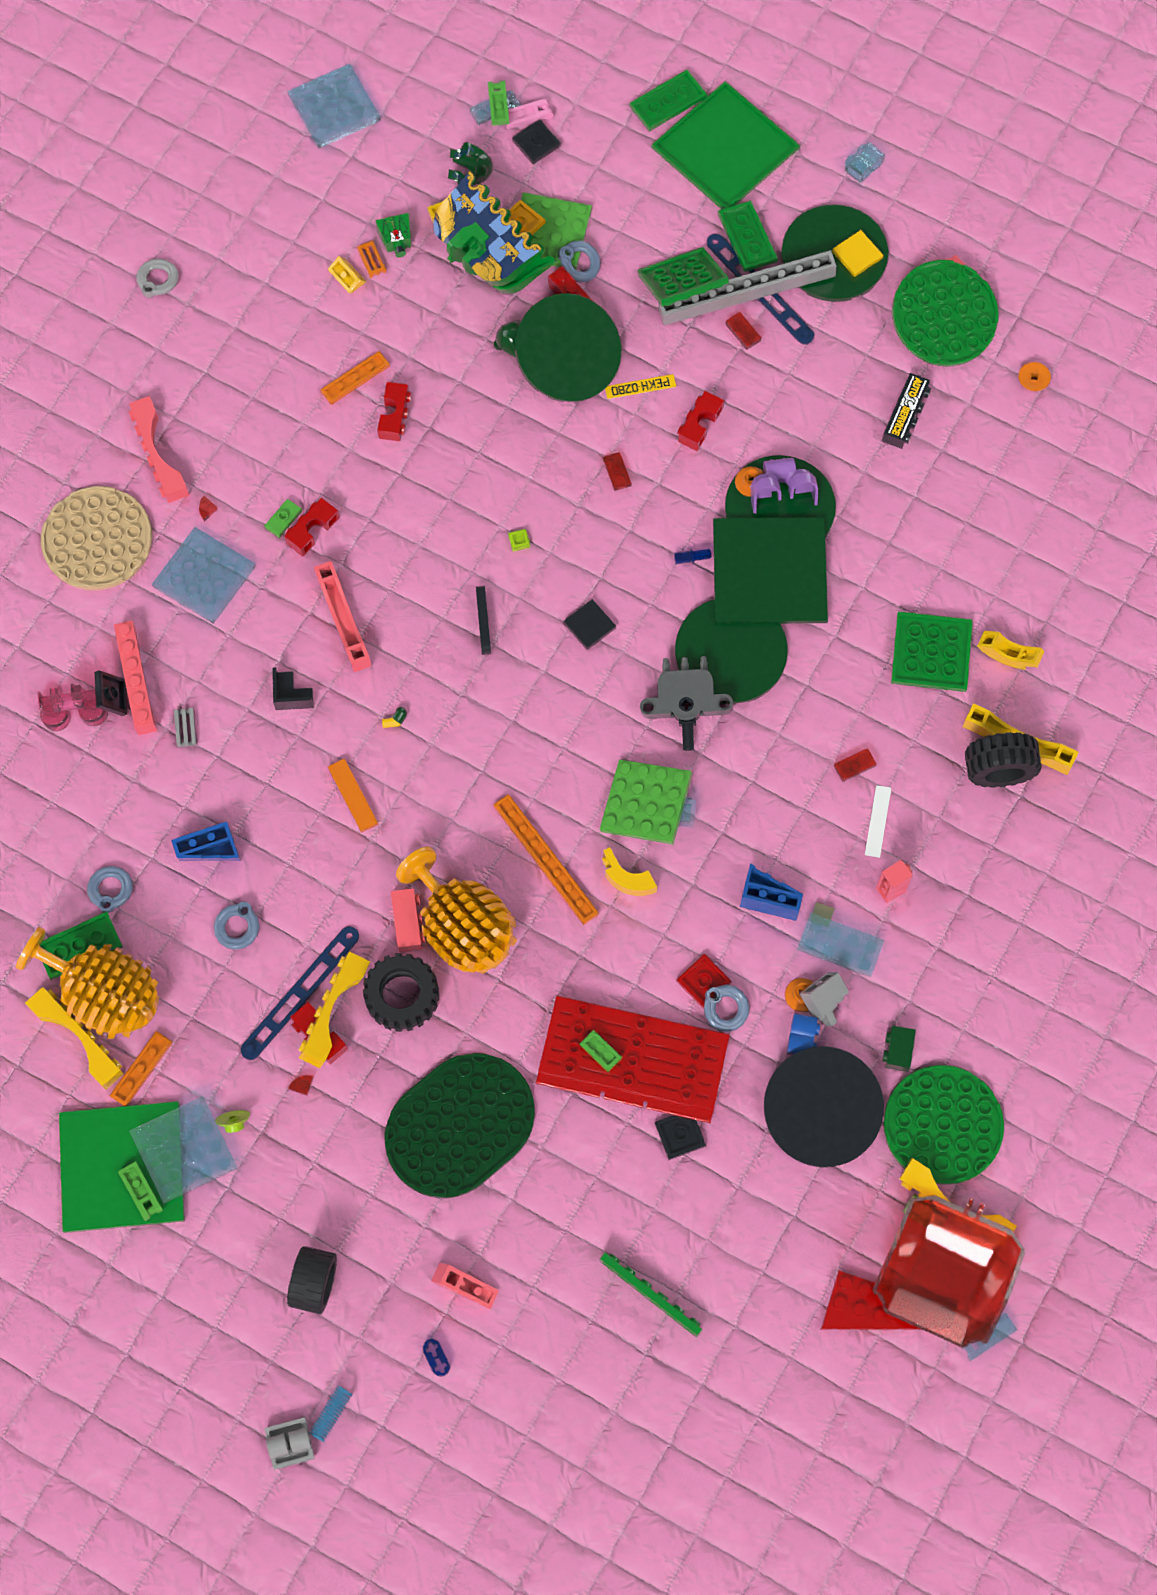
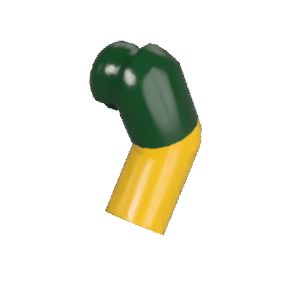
[382,707,407,728]

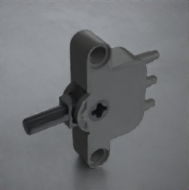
[640,656,734,751]

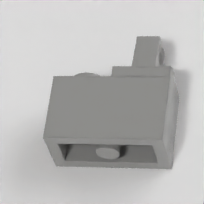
[800,972,849,1027]

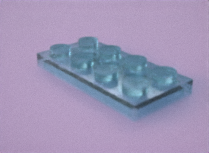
[797,913,884,977]

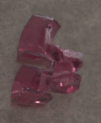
[37,683,108,731]

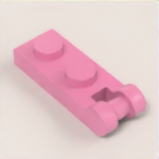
[506,99,554,129]

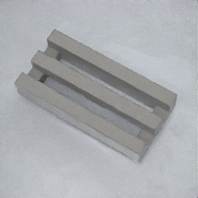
[174,708,197,748]

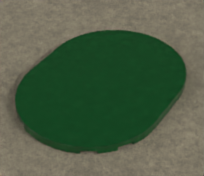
[384,1053,535,1198]

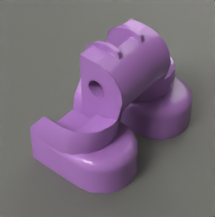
[750,458,818,513]

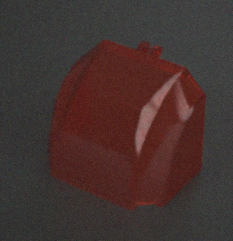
[872,1195,1026,1348]

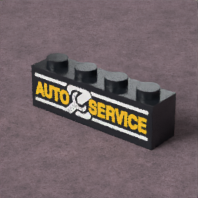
[882,373,931,449]

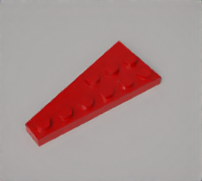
[821,1271,956,1330]

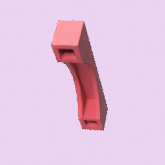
[128,396,189,503]
[314,561,371,673]
[114,620,157,735]

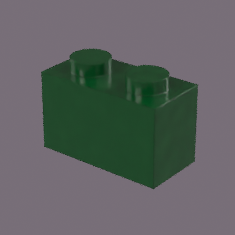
[882,1026,916,1072]

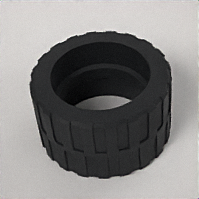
[287,1246,337,1314]

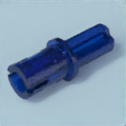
[674,549,711,565]

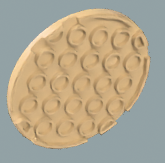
[41,486,153,590]

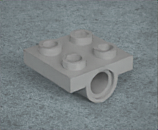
[264,1417,315,1470]

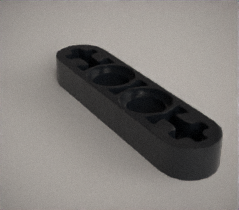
[476,586,491,655]

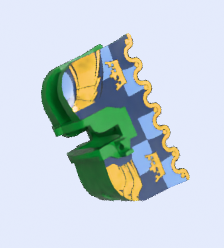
[433,172,556,294]

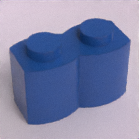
[786,1013,820,1055]

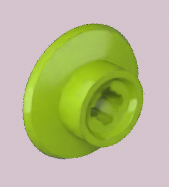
[215,1110,250,1133]

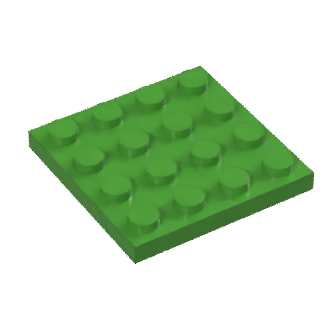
[521,192,592,269]
[599,759,693,845]

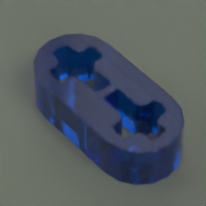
[423,1339,450,1377]

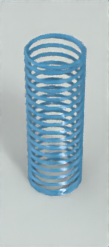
[309,1385,353,1442]

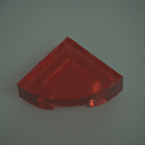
[199,496,218,522]
[288,1075,314,1096]

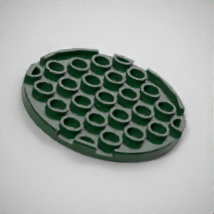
[781,205,889,302]
[515,294,622,403]
[725,455,836,538]
[675,600,788,704]

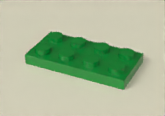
[630,70,707,132]
[718,201,778,272]
[40,911,123,980]

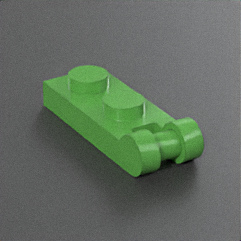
[487,80,509,126]
[118,1161,163,1221]

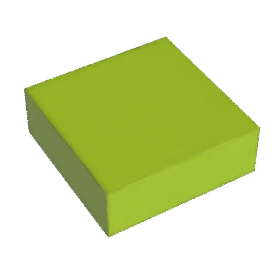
[508,529,531,552]

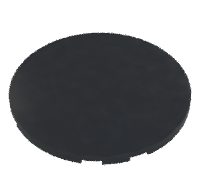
[763,1046,884,1167]

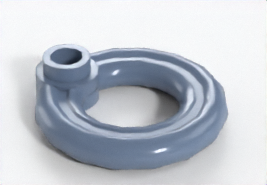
[558,240,601,283]
[87,866,133,913]
[213,902,260,950]
[704,985,750,1032]

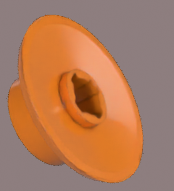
[1018,362,1051,391]
[735,467,764,497]
[785,978,814,1012]

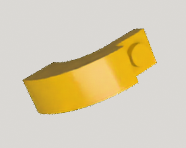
[977,630,1044,670]
[601,847,657,896]

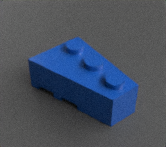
[171,821,241,861]
[740,863,803,921]

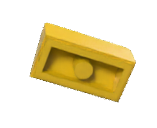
[328,256,366,294]

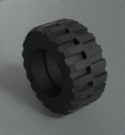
[965,732,1042,788]
[363,953,439,1032]

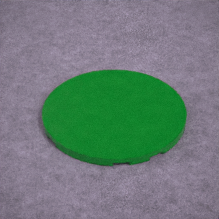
[892,260,999,367]
[883,1065,1004,1185]

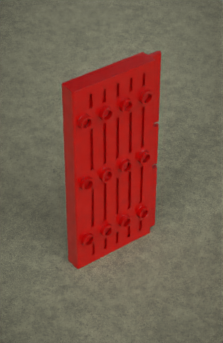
[536,995,730,1124]

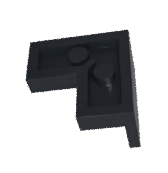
[272,667,314,710]

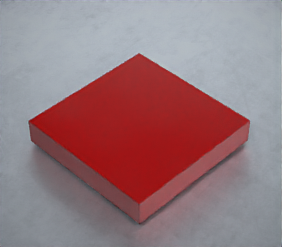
[676,954,732,1009]

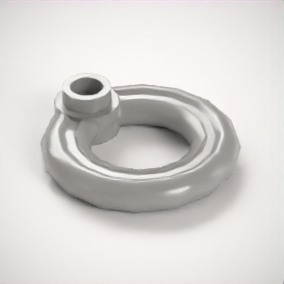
[136,259,179,298]

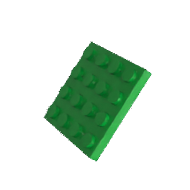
[637,247,729,307]
[891,611,973,692]

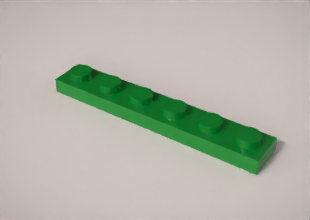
[600,1253,702,1338]

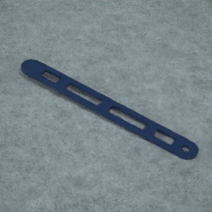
[707,234,814,345]
[241,927,359,1060]

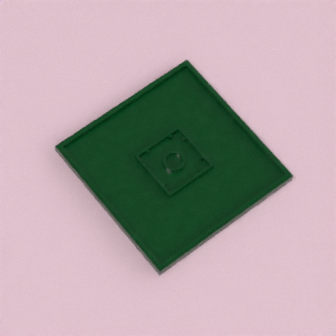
[713,518,828,624]

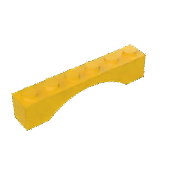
[963,703,1079,775]
[298,951,370,1068]
[25,987,123,1090]
[899,1158,1017,1247]

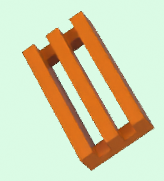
[357,240,386,278]

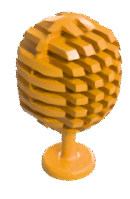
[396,846,518,974]
[15,926,159,1039]

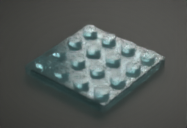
[287,64,381,149]
[152,527,256,624]
[129,1096,237,1204]

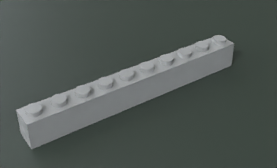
[658,251,836,325]

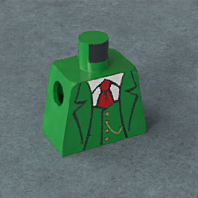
[375,213,411,258]

